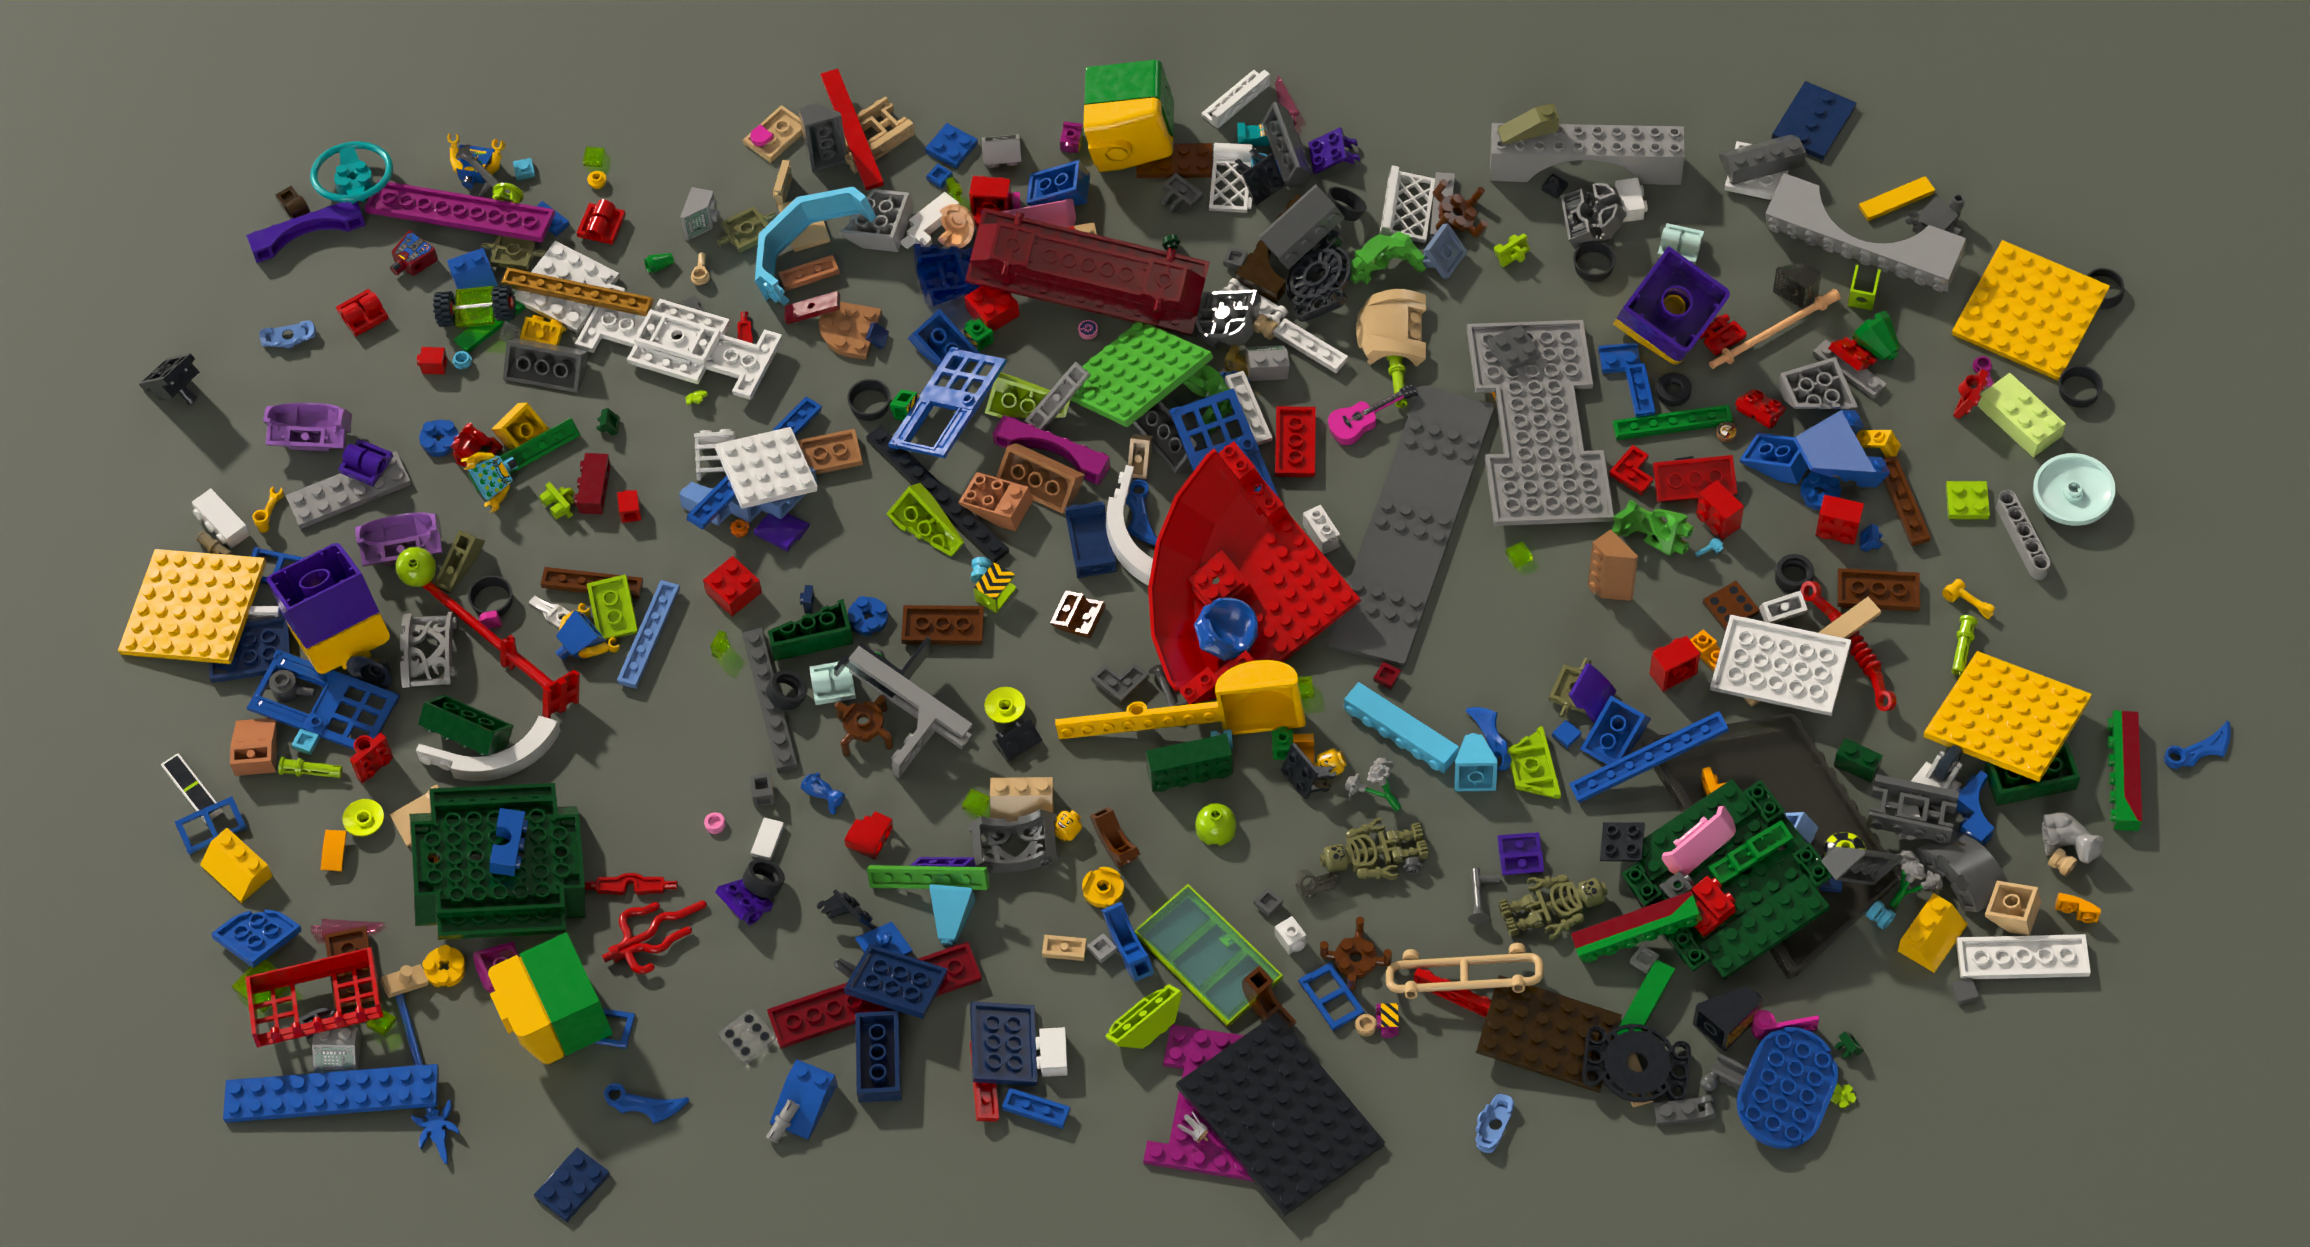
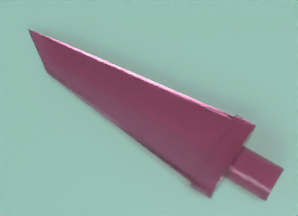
[1275,74,1300,126]
[311,919,384,940]

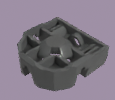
[1561,183,1626,250]
[1195,290,1262,349]

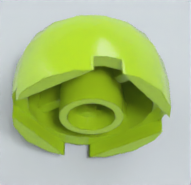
[395,547,436,587]
[1195,803,1237,846]

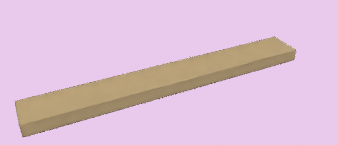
[1743,597,1881,708]

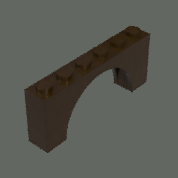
[1235,194,1334,305]

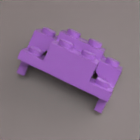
[263,403,352,452]
[355,512,443,567]

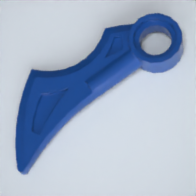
[1125,479,1157,546]
[1465,707,1511,771]
[2164,721,2231,769]
[604,1083,689,1124]

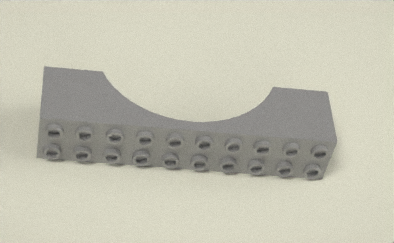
[1490,123,1684,185]
[1765,173,1966,292]

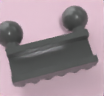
[1700,1054,1748,1092]

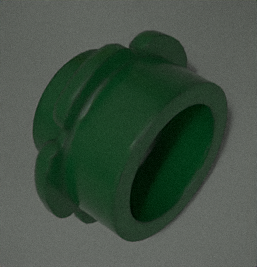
[1162,234,1181,251]

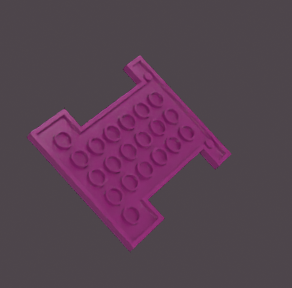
[1143,1024,1253,1181]

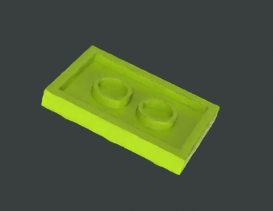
[587,574,638,641]

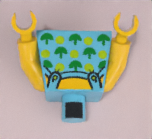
[461,452,518,513]

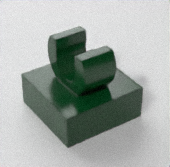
[596,408,620,436]
[1835,1031,1864,1059]

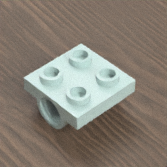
[1657,223,1704,265]
[810,662,856,705]

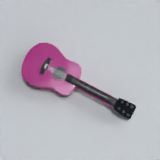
[1328,384,1418,445]

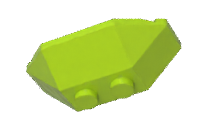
[1105,984,1182,1049]

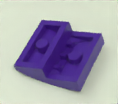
[754,513,810,552]
[1569,663,1617,722]
[1497,832,1544,876]

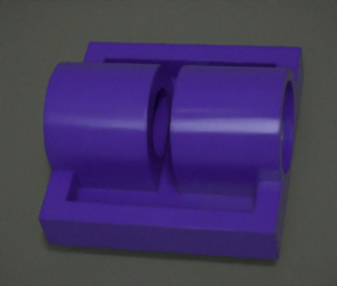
[338,439,394,487]
[715,879,774,925]

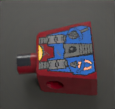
[390,230,438,276]

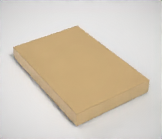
[743,105,803,163]
[778,200,830,252]

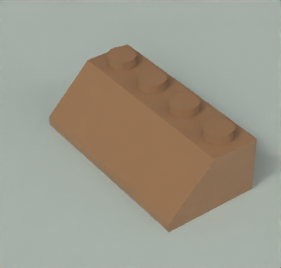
[996,443,1085,514]
[1588,529,1638,601]

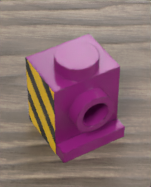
[1060,121,1083,153]
[1376,1003,1399,1038]

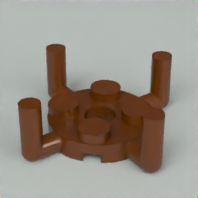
[1432,179,1488,238]
[835,695,893,757]
[1320,917,1392,991]

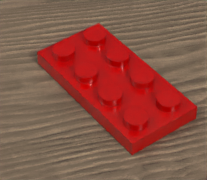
[1275,406,1316,477]
[1653,455,1738,503]

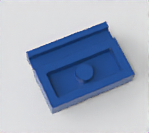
[1598,343,1641,374]

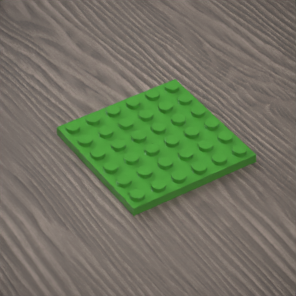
[1071,322,1213,427]

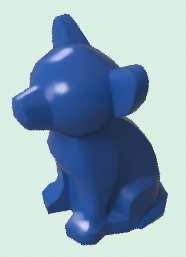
[801,772,845,814]

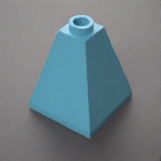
[1454,733,1497,791]
[930,884,976,946]

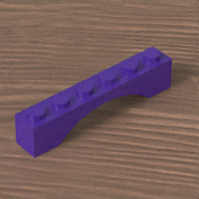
[246,201,366,263]

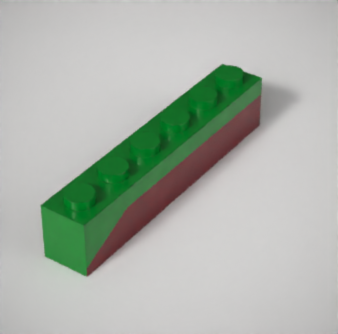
[2107,710,2142,831]
[1571,891,1703,963]

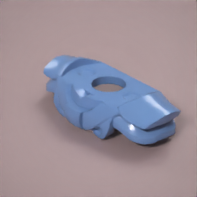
[259,320,316,349]
[1475,1094,1515,1153]

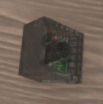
[1773,263,1822,309]

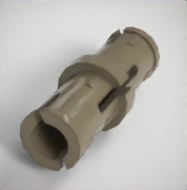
[196,531,233,555]

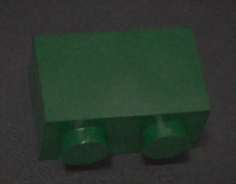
[1834,738,1883,783]

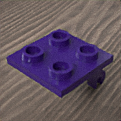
[1308,127,1360,174]

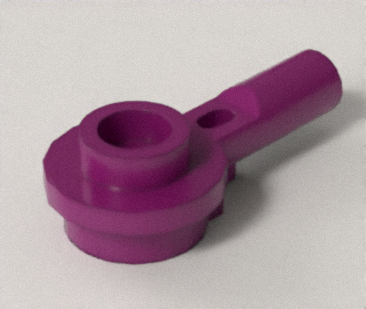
[1972,356,1994,388]

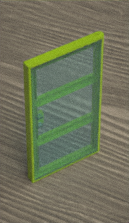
[1134,884,1283,1027]

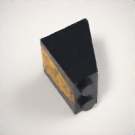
[1693,986,1763,1052]

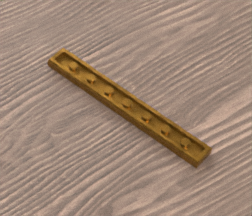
[501,267,654,317]

